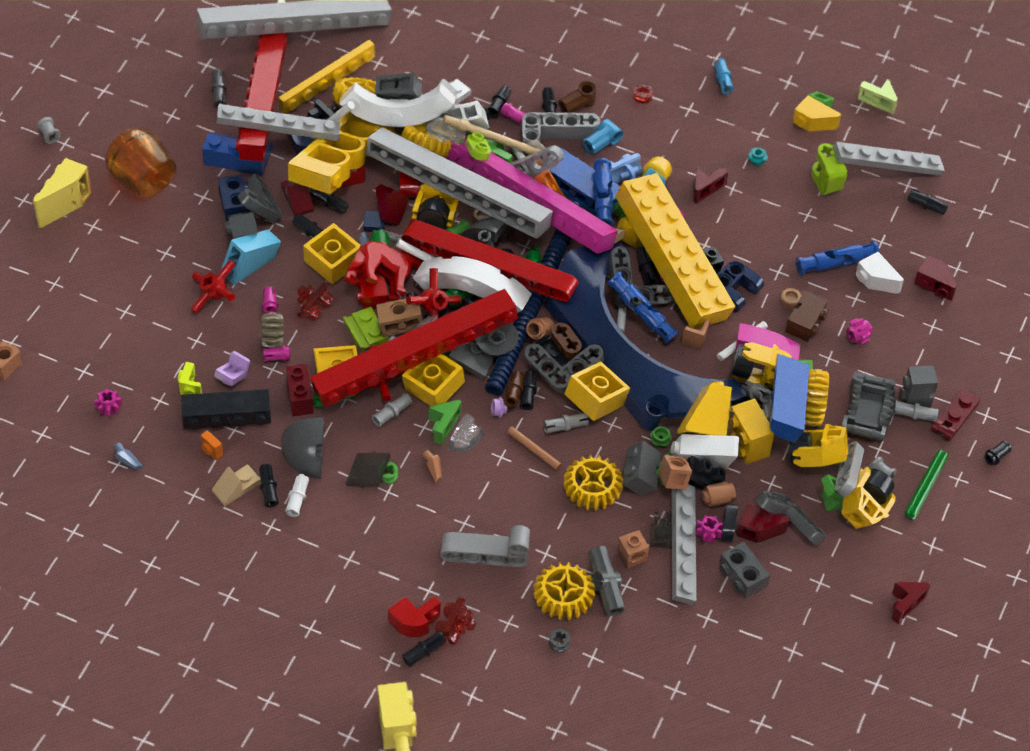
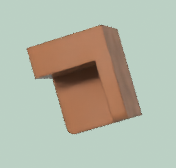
[681,319,710,350]

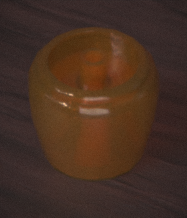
[105,128,176,198]

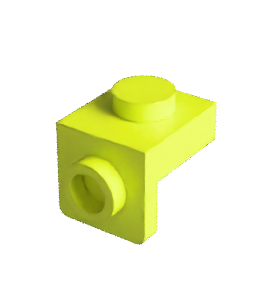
[178,362,202,395]

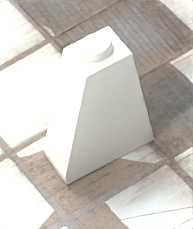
[671,434,739,470]

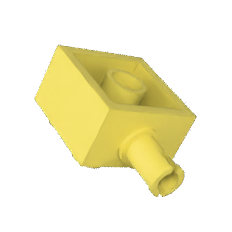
[378,682,416,751]

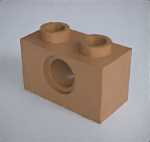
[377,299,424,337]

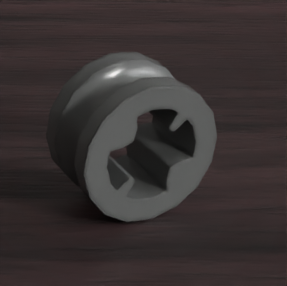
[549,629,570,653]

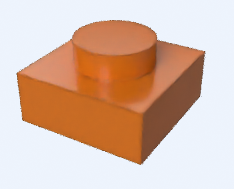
[201,430,223,461]

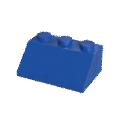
[202,132,273,176]

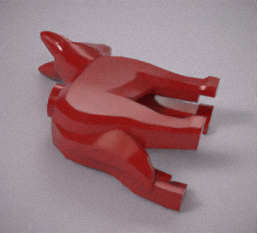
[344,241,423,302]

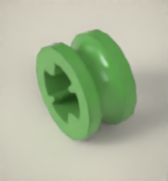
[378,462,398,484]

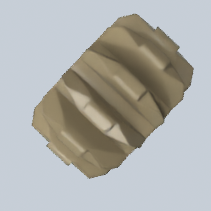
[261,312,284,348]

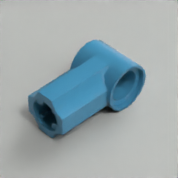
[582,119,623,155]

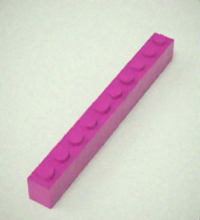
[446,137,618,254]

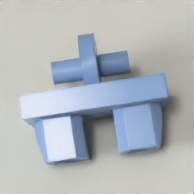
[610,153,642,184]

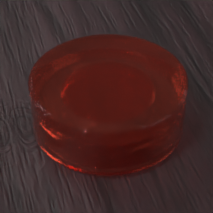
[633,84,653,104]

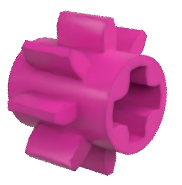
[846,318,873,345]
[94,389,122,417]
[696,515,723,544]

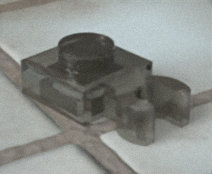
[650,510,672,549]

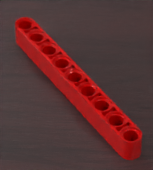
[401,220,578,302]

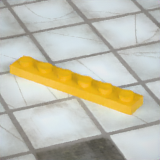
[278,40,375,114]

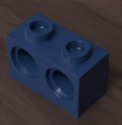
[218,174,249,221]

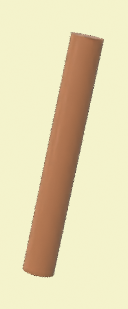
[507,426,562,471]

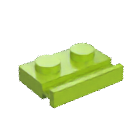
[343,307,389,353]

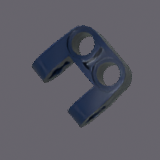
[717,261,764,313]

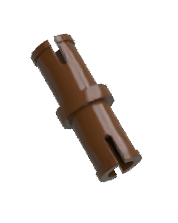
[504,371,525,408]

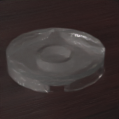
[425,122,466,145]

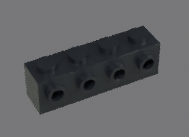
[181,389,271,429]

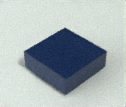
[364,211,385,232]

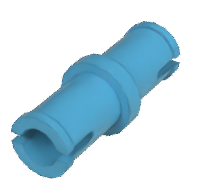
[714,58,734,95]

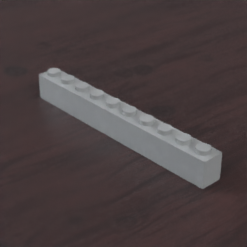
[195,0,392,39]
[366,127,553,239]

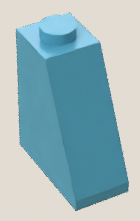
[221,229,281,285]

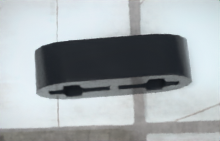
[721,503,738,543]

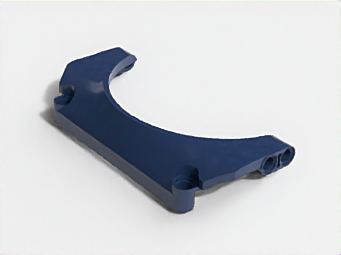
[545,240,751,431]

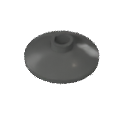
[475,324,518,356]

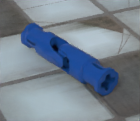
[593,158,614,227]
[796,241,880,275]
[607,271,679,345]

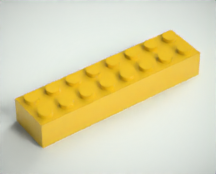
[615,173,736,329]

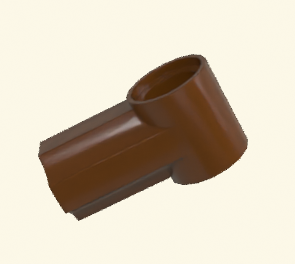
[558,81,596,113]

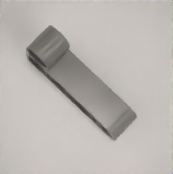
[522,112,600,144]
[440,525,530,567]

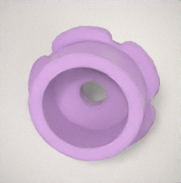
[491,397,507,418]

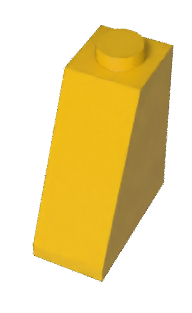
[677,381,732,436]

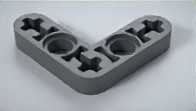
[238,173,282,222]
[608,246,673,308]
[524,344,605,393]
[756,490,826,545]

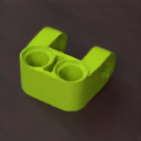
[811,143,847,195]

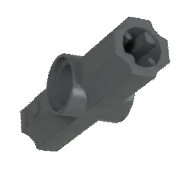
[588,546,626,616]

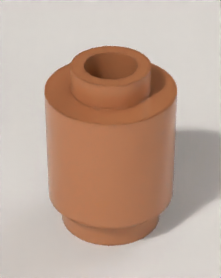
[526,317,554,340]
[701,482,736,507]

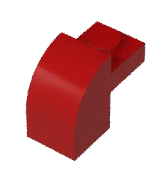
[388,596,441,637]

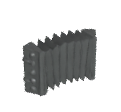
[841,372,896,442]

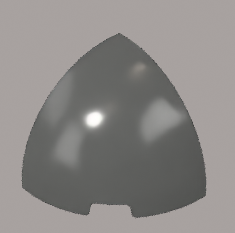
[461,217,514,244]
[281,418,324,479]

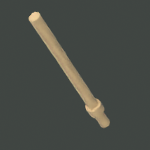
[443,114,554,159]

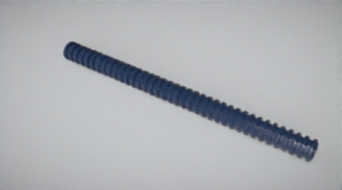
[485,201,584,396]

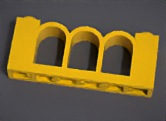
[288,112,396,194]

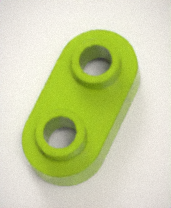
[465,133,491,161]

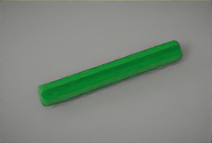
[904,450,948,520]

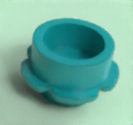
[748,148,768,166]

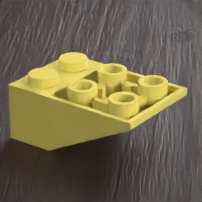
[33,158,91,228]

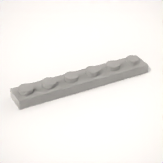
[216,104,340,141]
[833,142,945,176]
[672,485,696,605]

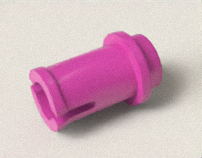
[500,103,526,125]
[262,287,278,313]
[263,345,291,362]

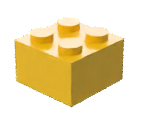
[303,223,361,285]
[402,354,465,406]
[564,361,630,421]
[727,399,774,465]

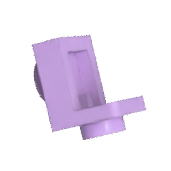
[214,351,250,386]

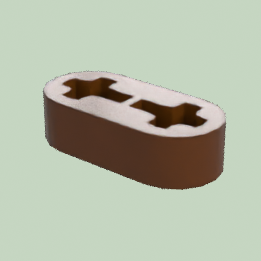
[551,323,582,359]

